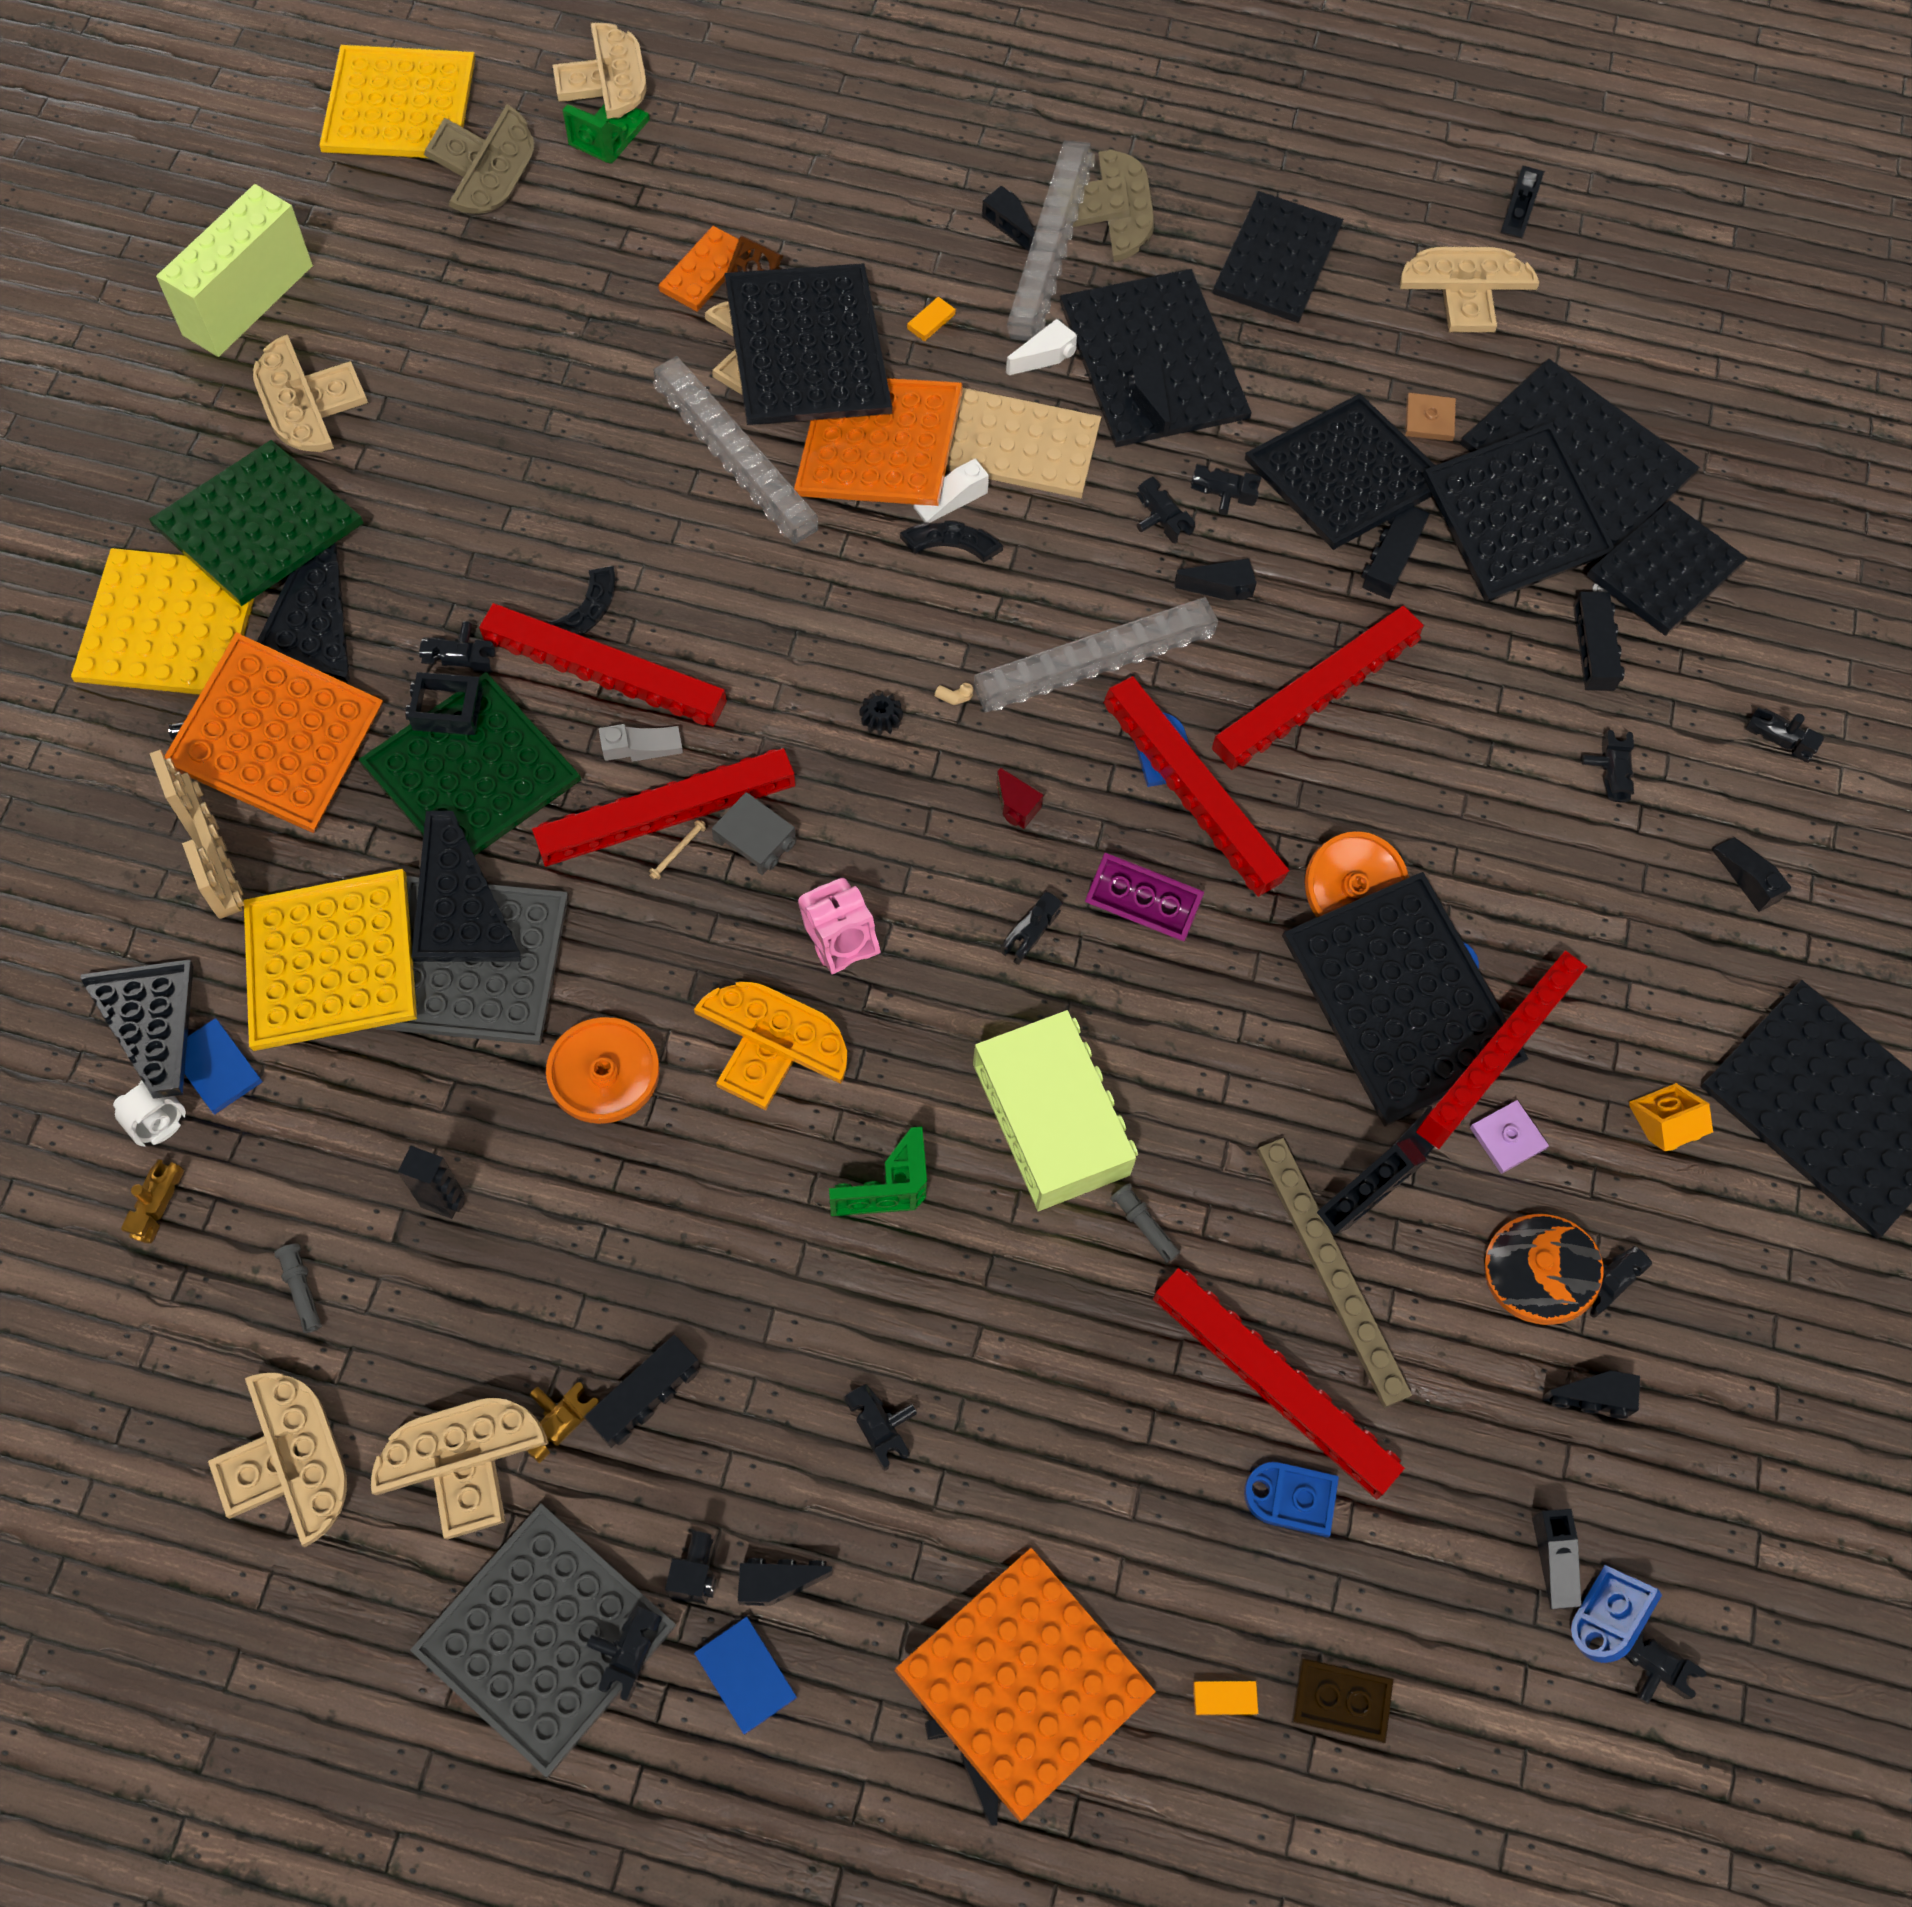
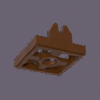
[724,235,783,281]

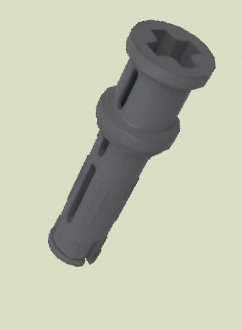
[1110,1183,1181,1263]
[274,1244,322,1333]

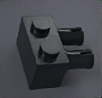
[665,1531,717,1605]

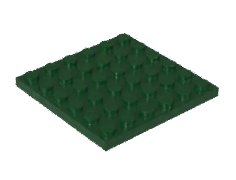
[149,440,364,607]
[358,672,581,856]

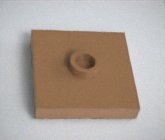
[1405,393,1456,441]

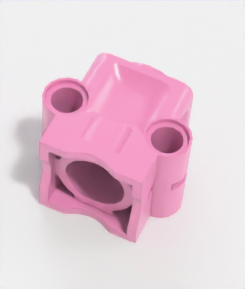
[798,878,881,974]

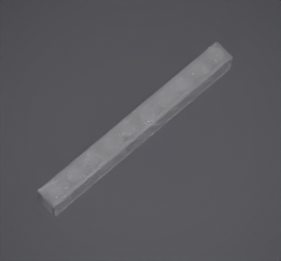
[1007,141,1095,341]
[653,356,818,545]
[974,597,1218,713]

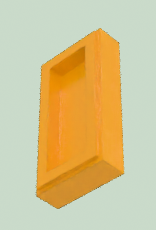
[907,297,956,342]
[1193,1681,1258,1715]

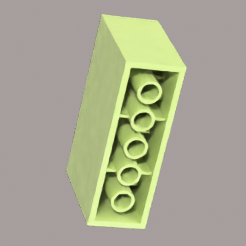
[156,184,313,357]
[973,1010,1138,1211]

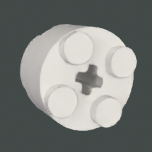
[113,1081,186,1146]

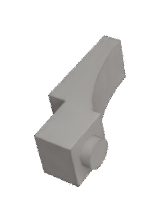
[599,724,683,762]

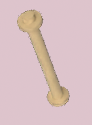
[649,820,706,880]

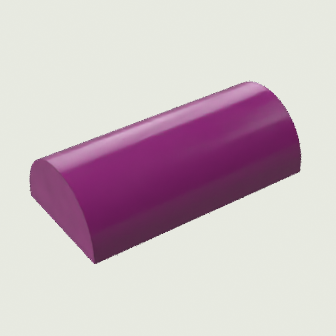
[1085,852,1204,942]

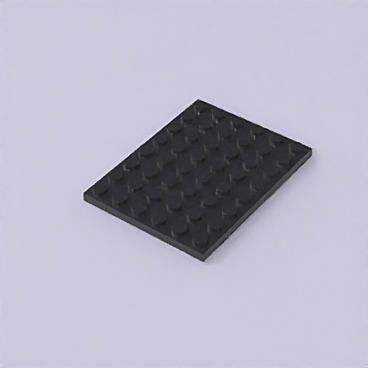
[724,263,892,425]
[1059,269,1252,448]
[1460,359,1700,547]
[1282,872,1529,1127]
[1700,980,1912,1240]

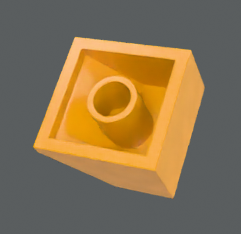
[1629,1083,1713,1152]

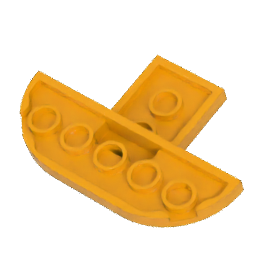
[694,982,847,1111]

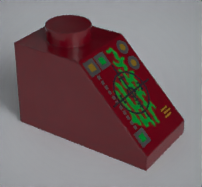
[996,768,1044,829]

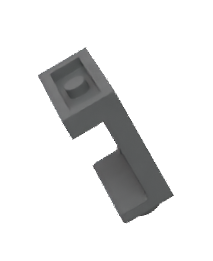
[712,792,796,875]

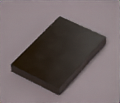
[1292,1658,1394,1744]

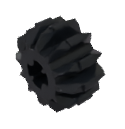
[859,691,903,736]

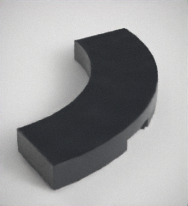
[900,521,1003,563]
[548,566,615,636]

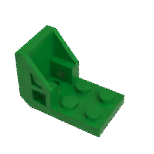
[563,104,650,164]
[829,1127,927,1216]

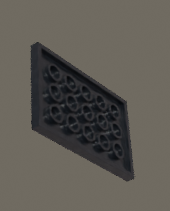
[1212,191,1344,323]
[1587,500,1747,636]

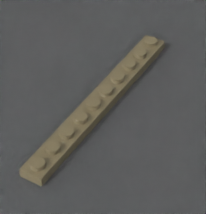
[1257,1138,1412,1408]

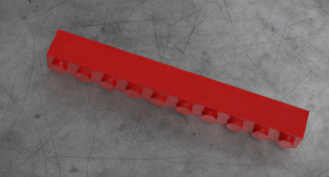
[479,603,727,727]
[1212,605,1424,770]
[1103,676,1290,897]
[532,748,795,867]
[1416,950,1588,1150]
[1153,1268,1405,1500]

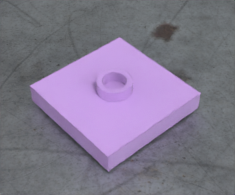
[1470,1100,1549,1174]

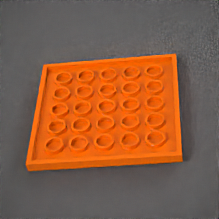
[794,378,963,506]
[165,632,383,833]
[894,1548,1156,1823]

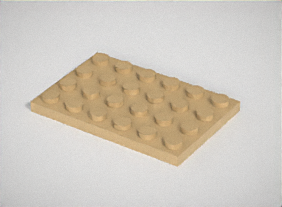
[946,388,1101,498]

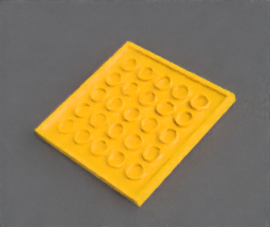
[319,45,475,158]
[71,548,254,695]
[244,869,417,1051]

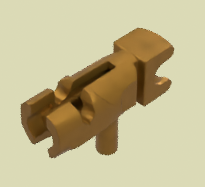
[121,1159,184,1244]
[526,1382,599,1463]

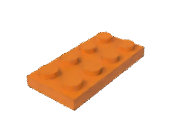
[659,226,751,312]

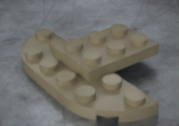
[424,104,534,214]
[1058,150,1154,262]

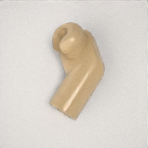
[935,683,974,705]

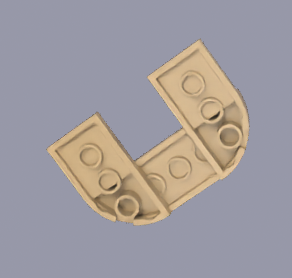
[150,750,245,919]

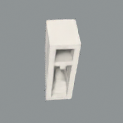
[1006,319,1077,375]
[913,458,989,523]

